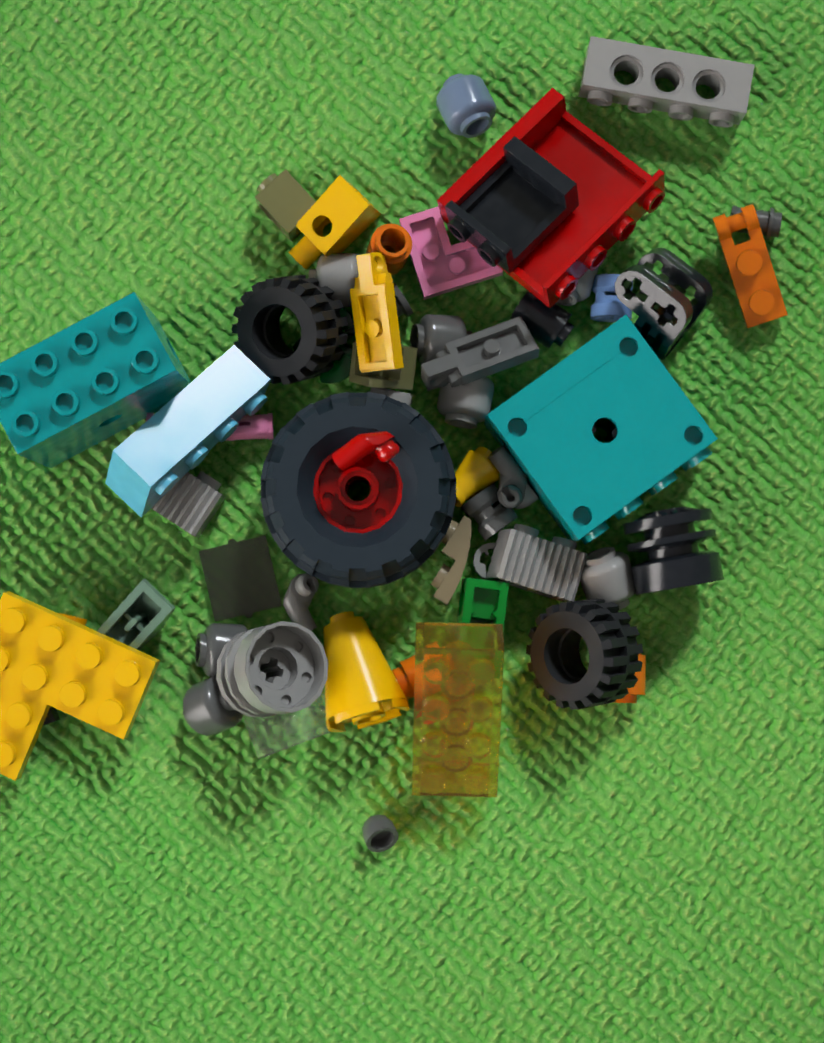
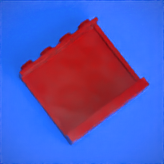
[437,88,665,308]

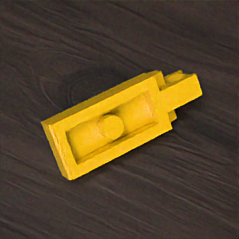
[350,252,404,373]

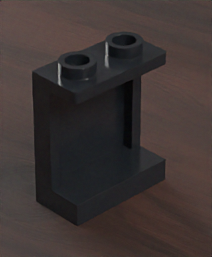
[445,136,579,274]

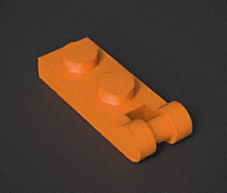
[712,204,788,328]

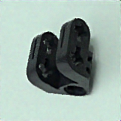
[615,248,713,361]

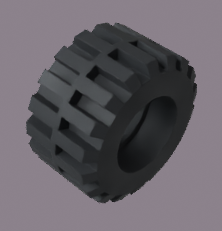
[232,275,348,385]
[526,599,643,710]

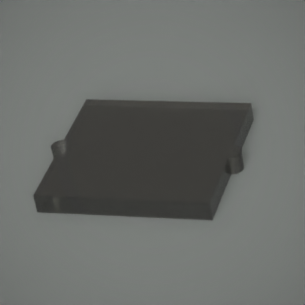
[199,535,282,622]

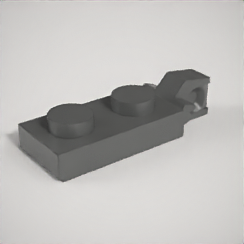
[421,316,539,391]

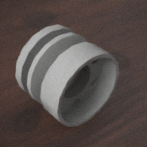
[216,621,328,717]

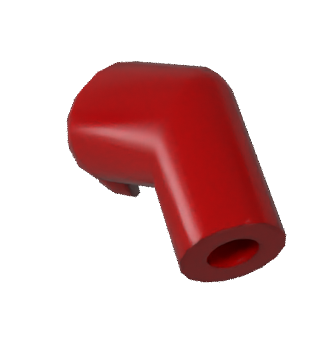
[332,431,400,471]

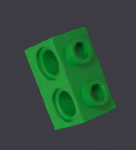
[452,577,509,668]

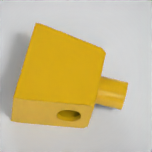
[289,175,381,270]

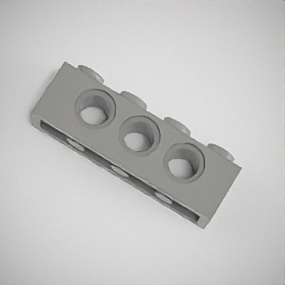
[578,36,755,128]

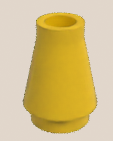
[455,446,499,507]

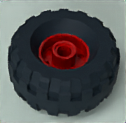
[260,392,456,588]

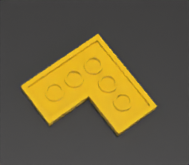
[0,591,160,781]

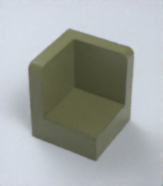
[349,341,418,390]

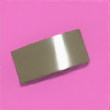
[430,516,471,605]

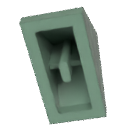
[97,579,176,651]

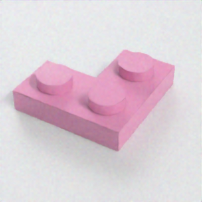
[399,207,503,300]

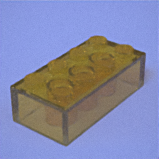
[412,622,504,797]

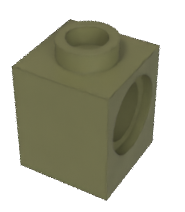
[255,169,316,242]

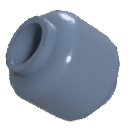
[436,74,497,138]

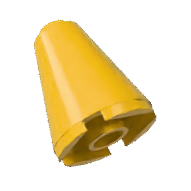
[323,611,410,732]

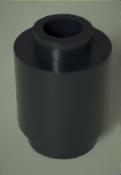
[510,291,574,349]

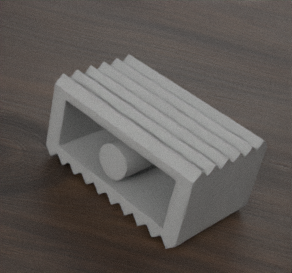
[151,471,226,538]
[486,524,587,602]

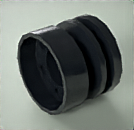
[623,506,724,595]

